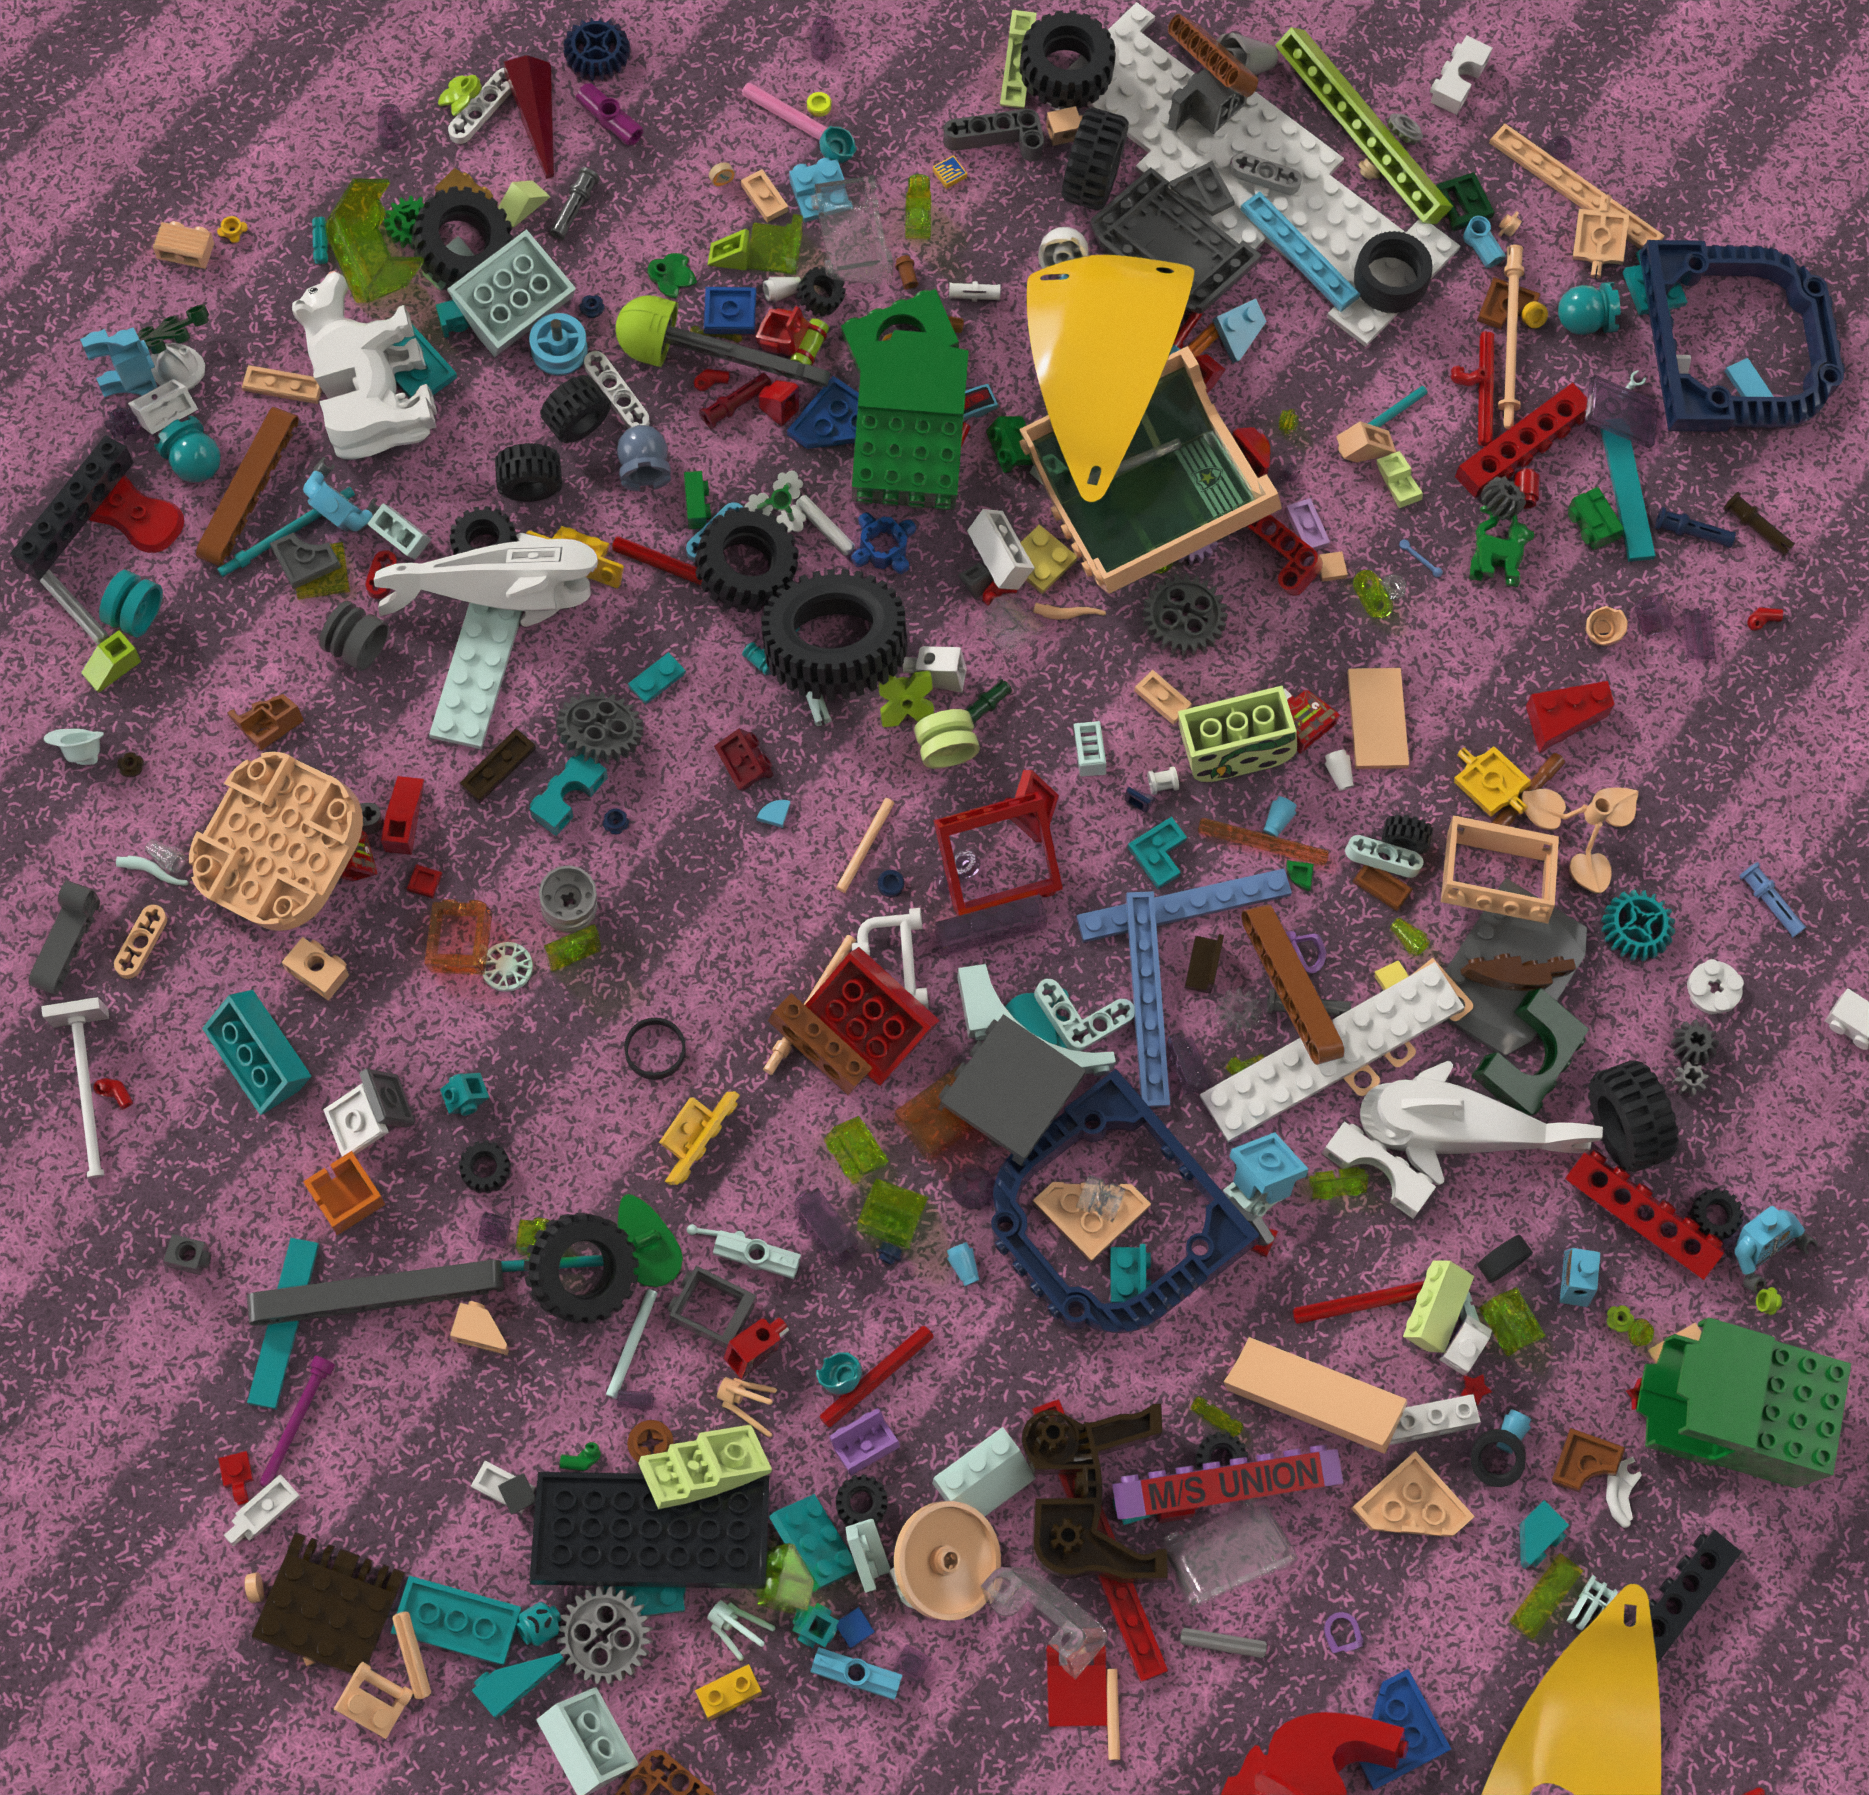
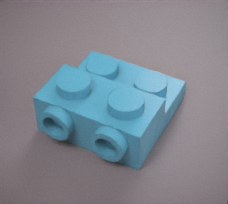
[789,158,852,222]

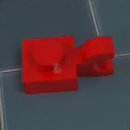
[218,1451,254,1506]

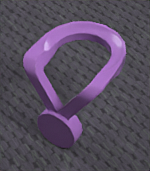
[1286,931,1326,973]
[1324,1612,1364,1653]

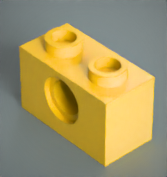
[695,1664,762,1721]

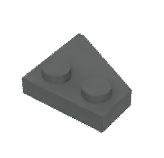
[1169,161,1235,216]

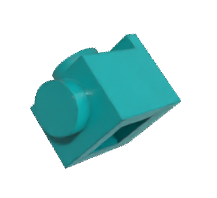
[435,300,471,338]

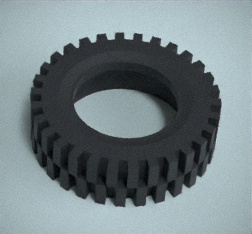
[761,569,908,700]

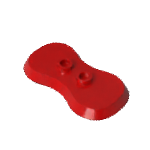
[89,475,185,553]

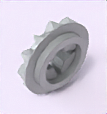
[1387,113,1423,145]

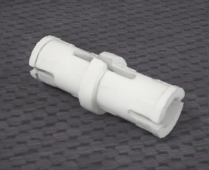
[949,281,1000,302]

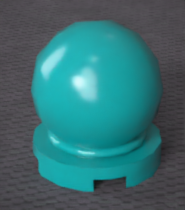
[1558,282,1621,335]
[154,415,221,483]

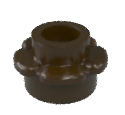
[117,752,144,777]

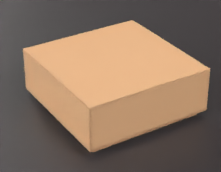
[1319,551,1348,582]

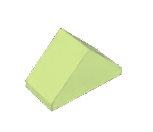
[498,181,550,228]

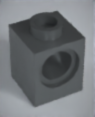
[163,1234,212,1275]

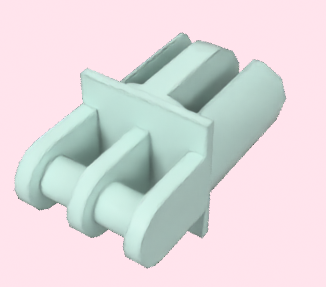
[1567,1575,1618,1631]

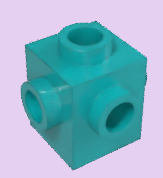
[440,1073,490,1116]
[792,1603,839,1648]

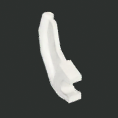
[1606,1457,1642,1528]

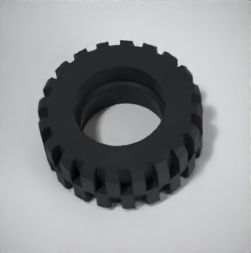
[1020,10,1116,108]
[1061,107,1129,211]
[411,186,513,288]
[695,507,799,613]
[1588,1060,1679,1172]
[524,1213,639,1324]

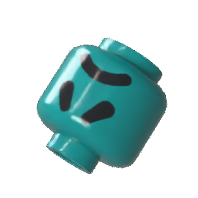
[516,1602,562,1646]

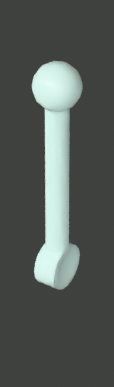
[687,1224,745,1237]

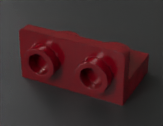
[714,728,774,791]

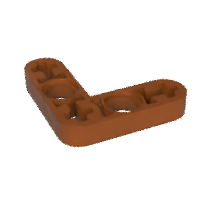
[615,1750,715,1795]

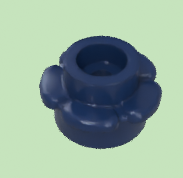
[579,295,605,318]
[602,809,629,835]
[876,1242,903,1265]

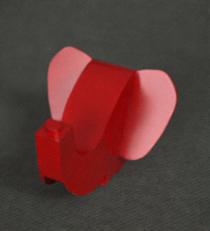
[1221,1712,1409,1795]

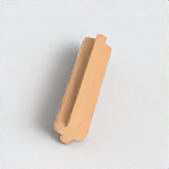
[393,1611,431,1699]

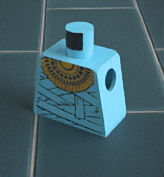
[1560,1248,1600,1307]

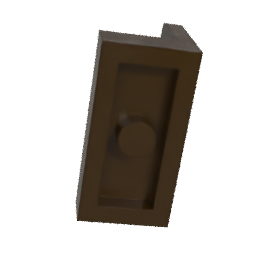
[1184,934,1224,994]

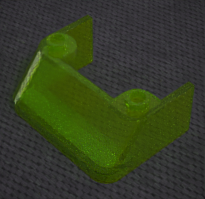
[325,178,424,303]

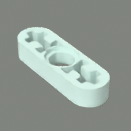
[1345,835,1424,878]

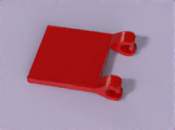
[1046,1644,1107,1727]

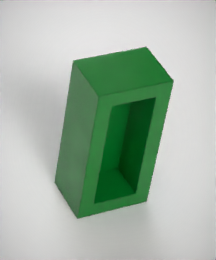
[684,471,711,530]

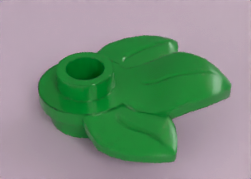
[647,253,697,299]

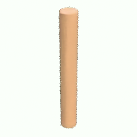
[1106,1669,1120,1760]

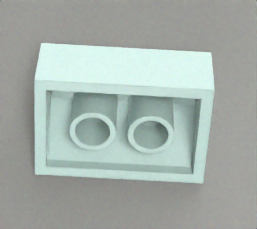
[932,1427,1036,1517]
[536,1687,639,1795]

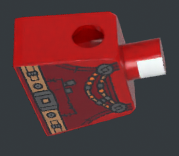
[723,1317,789,1380]

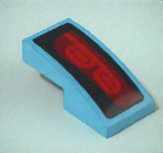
[963,384,1000,422]

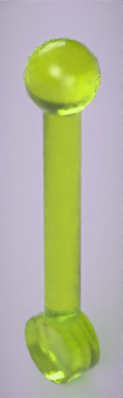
[690,326,743,343]

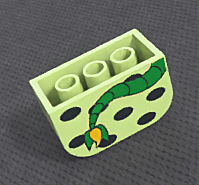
[1178,686,1297,782]

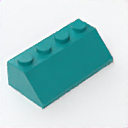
[202,990,312,1115]

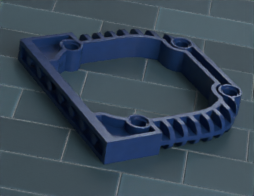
[1639,240,1845,432]
[991,1069,1260,1334]

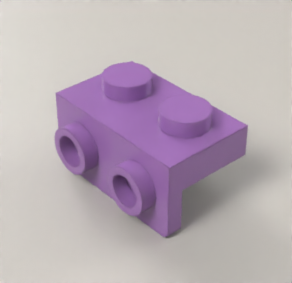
[829,1408,900,1476]

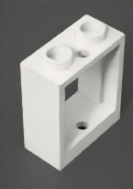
[128,379,198,434]

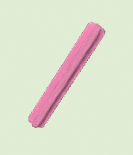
[742,83,827,140]

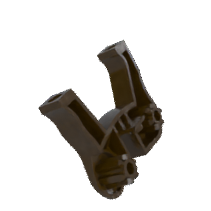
[1021,1404,1168,1583]

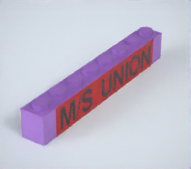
[1112,1444,1343,1519]

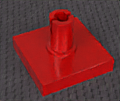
[1004,770,1059,843]

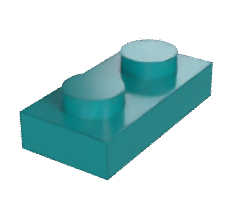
[628,652,686,705]

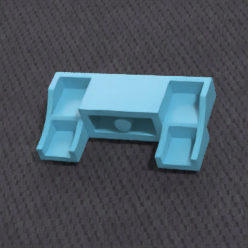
[80,327,157,397]

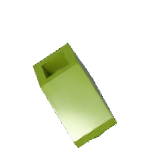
[81,630,141,693]

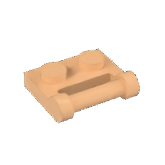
[334,1662,413,1739]

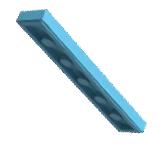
[1240,192,1360,312]

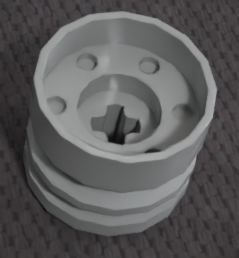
[539,865,598,933]

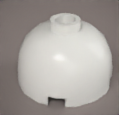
[1038,227,1089,277]

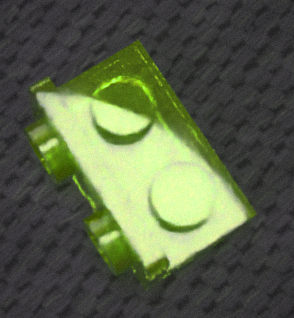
[824,1116,889,1185]
[1479,1287,1545,1357]

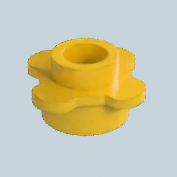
[217,216,248,243]

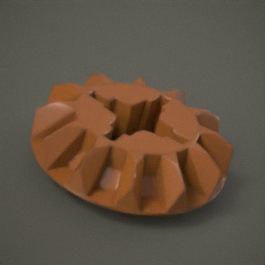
[627,1420,674,1463]

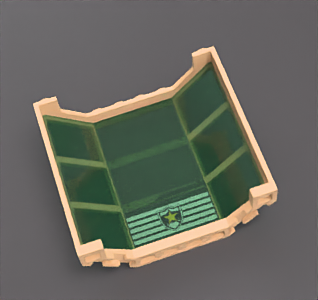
[1019,346,1282,594]

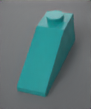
[472,1653,565,1721]

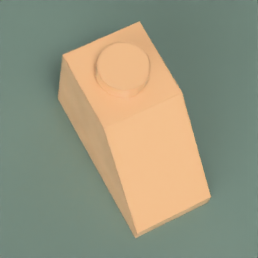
[1336,421,1396,463]
[450,1301,509,1355]

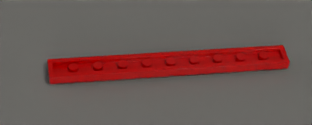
[1032,1399,1168,1683]

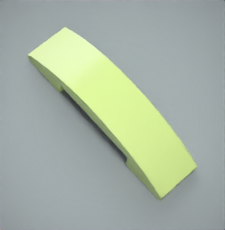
[1000,10,1037,109]

